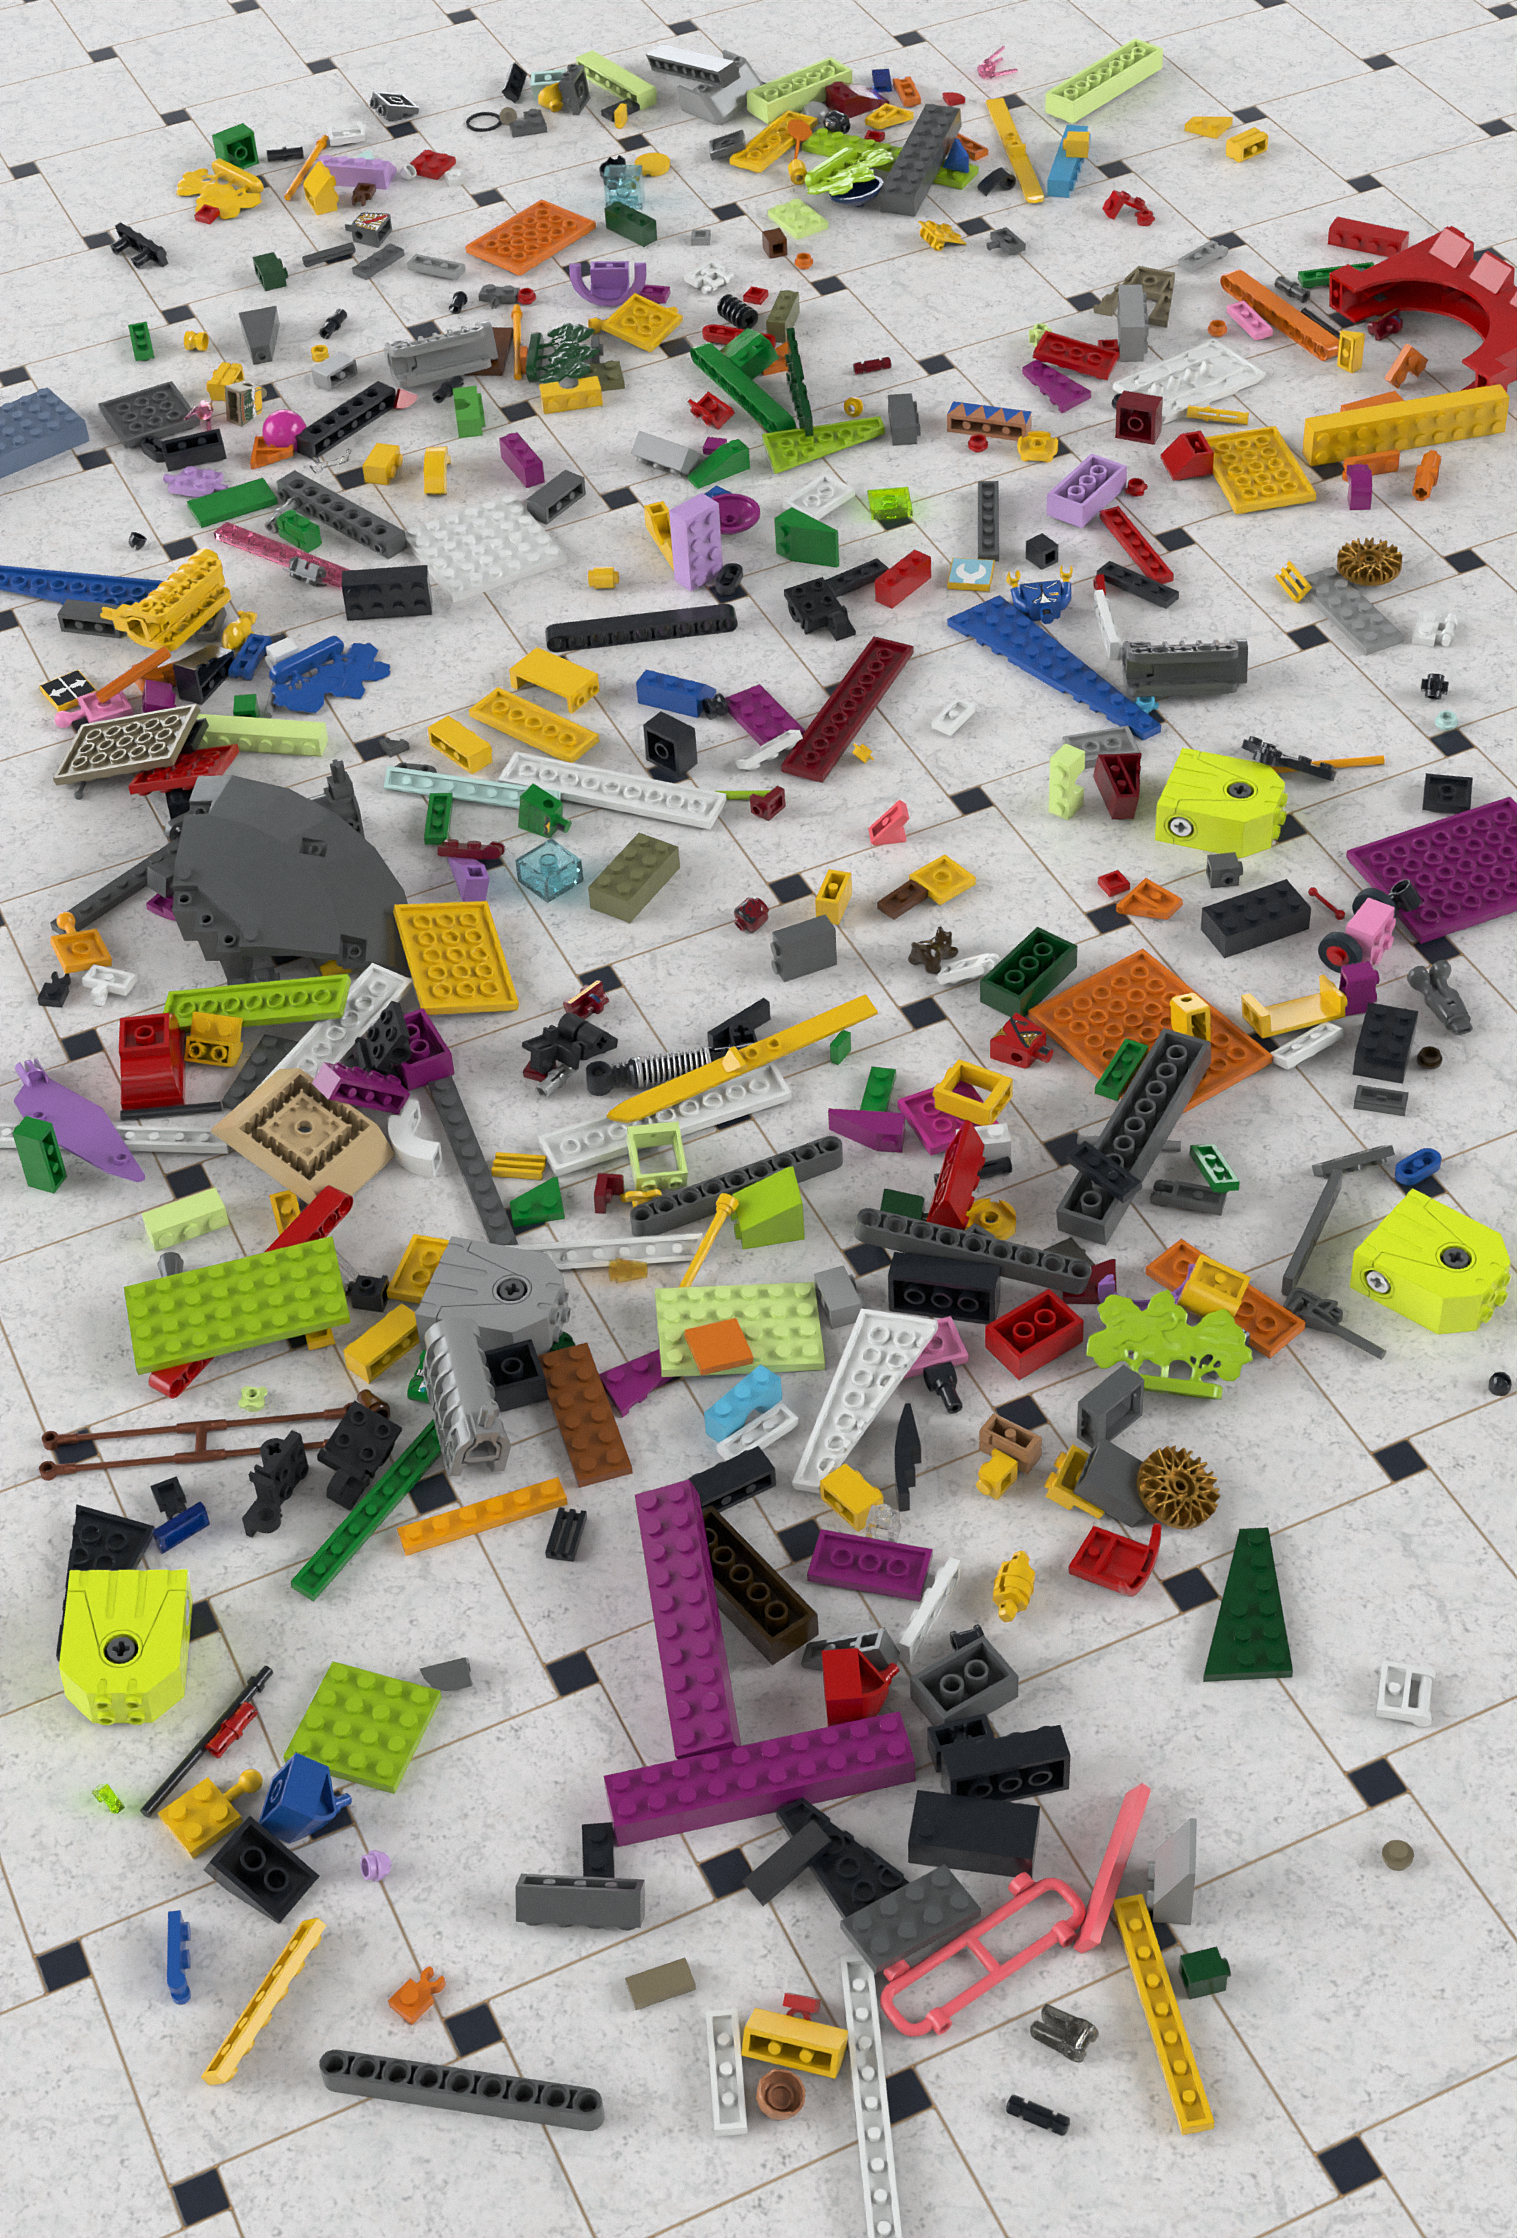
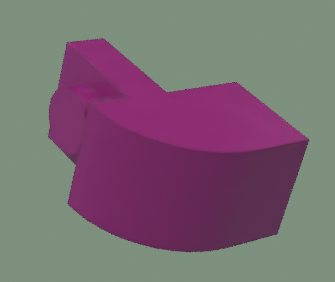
[1346,464,1372,510]

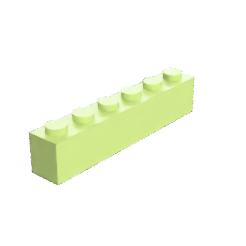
[576,50,657,110]
[197,714,328,757]

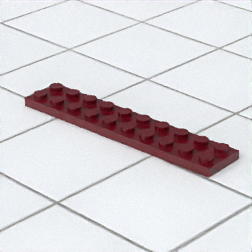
[781,636,914,783]

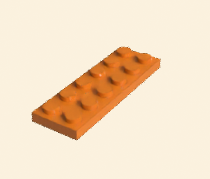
[1145,1239,1306,1359]

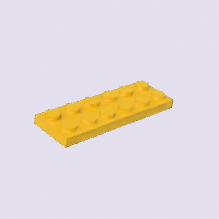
[730,110,818,173]
[469,687,600,763]

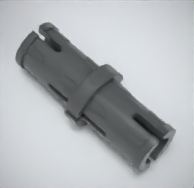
[1274,276,1310,303]

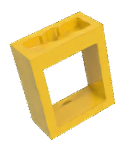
[933,1059,1013,1126]

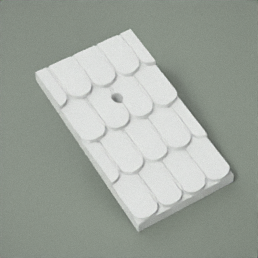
[1112,338,1266,424]

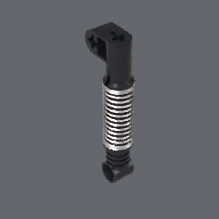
[586,1021,757,1096]

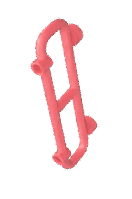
[880,1872,1086,2037]

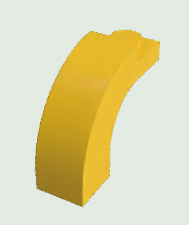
[424,446,451,495]

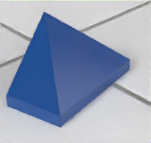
[943,138,969,173]

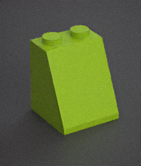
[730,1166,805,1250]

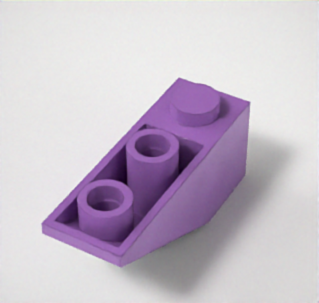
[448,857,490,902]

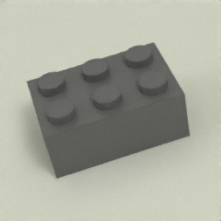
[910,1635,1019,1726]

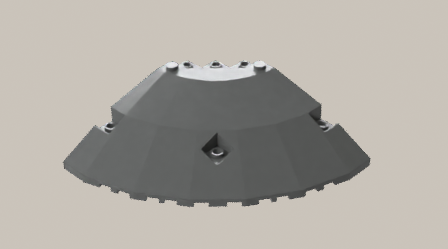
[172,775,412,980]

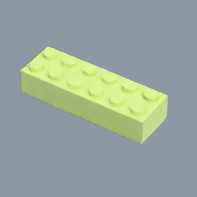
[746,57,853,124]

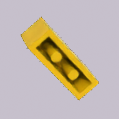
[427,715,493,775]
[343,1303,420,1384]
[741,2008,849,2079]

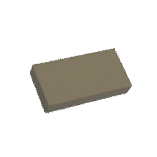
[625,1958,696,2010]

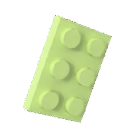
[768,199,829,240]

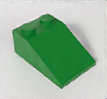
[720,328,779,380]
[774,507,839,568]

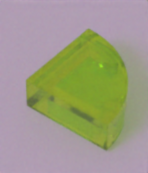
[92,1783,125,1814]

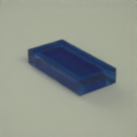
[872,69,892,93]
[152,1501,210,1554]

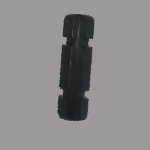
[1006,2095,1070,2136]

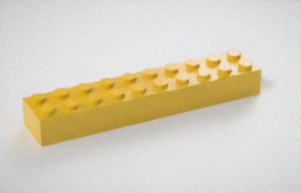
[1302,384,1510,467]

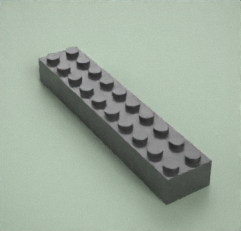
[1056,1028,1211,1246]

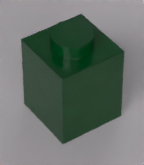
[1179,1946,1231,2000]

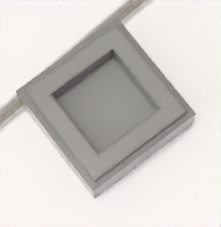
[691,230,711,246]

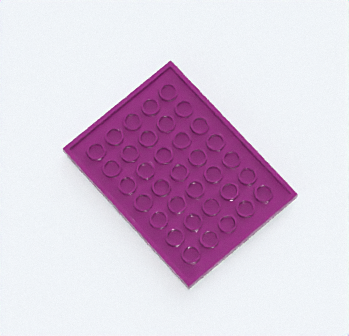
[1346,797,1517,944]

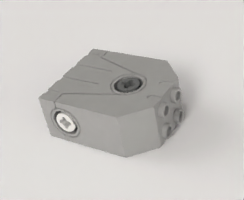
[415,1236,571,1356]

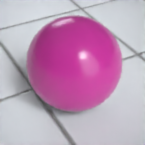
[262,409,307,452]

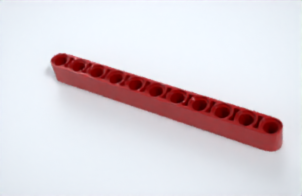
[148,1185,354,1399]

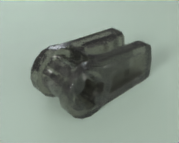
[1030,2004,1099,2063]

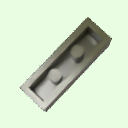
[766,290,800,343]

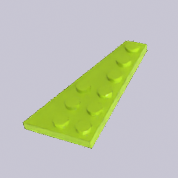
[762,416,885,474]

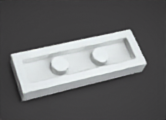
[735,730,803,771]
[1270,1022,1344,1070]
[716,1402,799,1461]

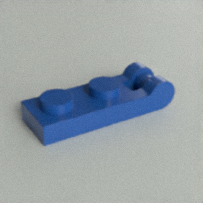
[228,634,272,680]
[167,1910,191,2005]

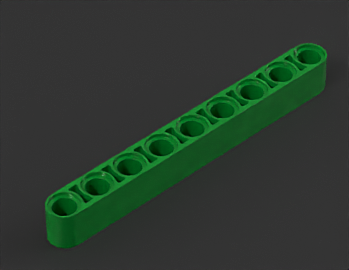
[690,342,796,433]

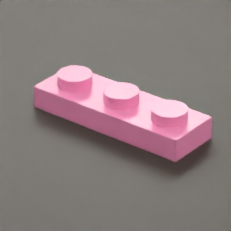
[1226,301,1273,341]

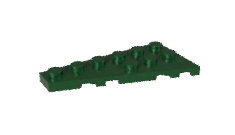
[785,327,814,437]
[1203,1527,1293,1682]

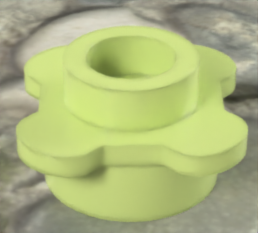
[238,1386,268,1412]

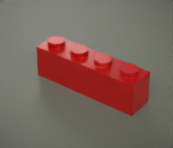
[1328,216,1409,257]

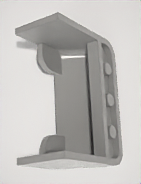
[677,50,763,125]

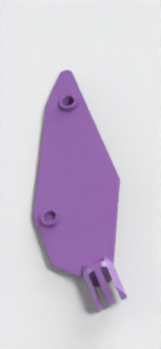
[14,1058,145,1182]

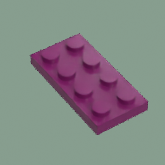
[725,684,805,746]
[807,1529,933,1602]

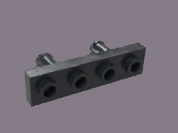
[110,222,168,268]

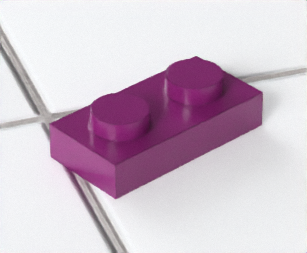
[639,284,671,304]

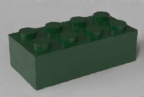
[980,927,1078,1017]

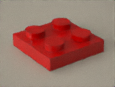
[409,150,456,180]

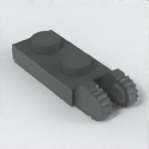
[1150,1179,1227,1216]

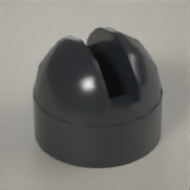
[128,532,147,550]
[1488,1372,1512,1396]

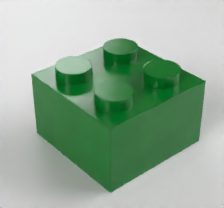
[212,123,259,170]

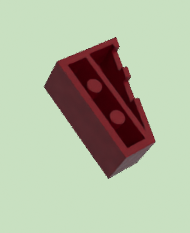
[1093,753,1142,820]

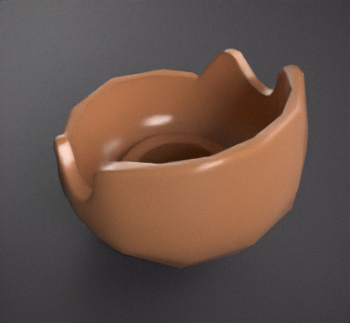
[756,2069,806,2121]

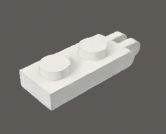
[936,953,1000,985]

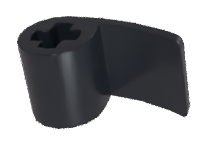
[977,167,1016,196]

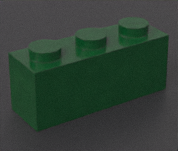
[604,201,657,247]

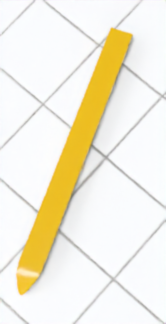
[986,98,1044,203]
[606,994,878,1123]

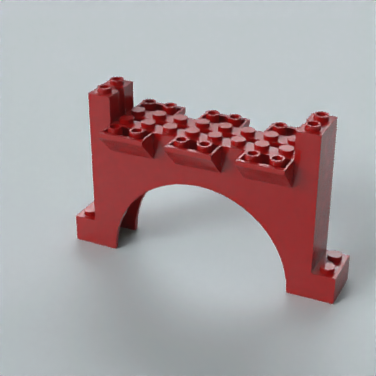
[1329,226,1517,392]

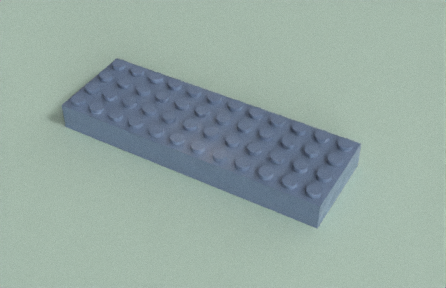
[0,387,90,479]

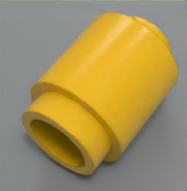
[788,159,808,185]
[588,567,619,589]

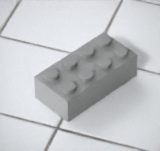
[1117,285,1149,362]

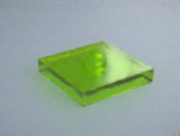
[867,487,913,520]

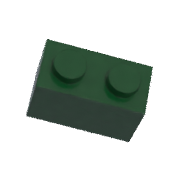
[252,252,288,291]

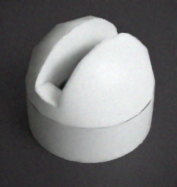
[400,164,416,180]

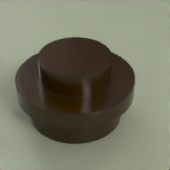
[1417,1046,1443,1069]

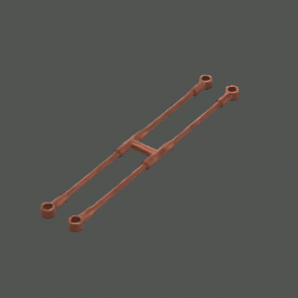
[39,1402,353,1481]

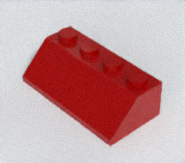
[926,1120,986,1231]

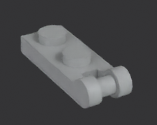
[1178,240,1228,273]

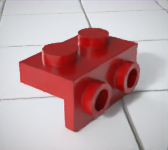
[687,392,735,430]

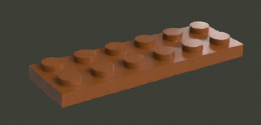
[538,1343,633,1488]

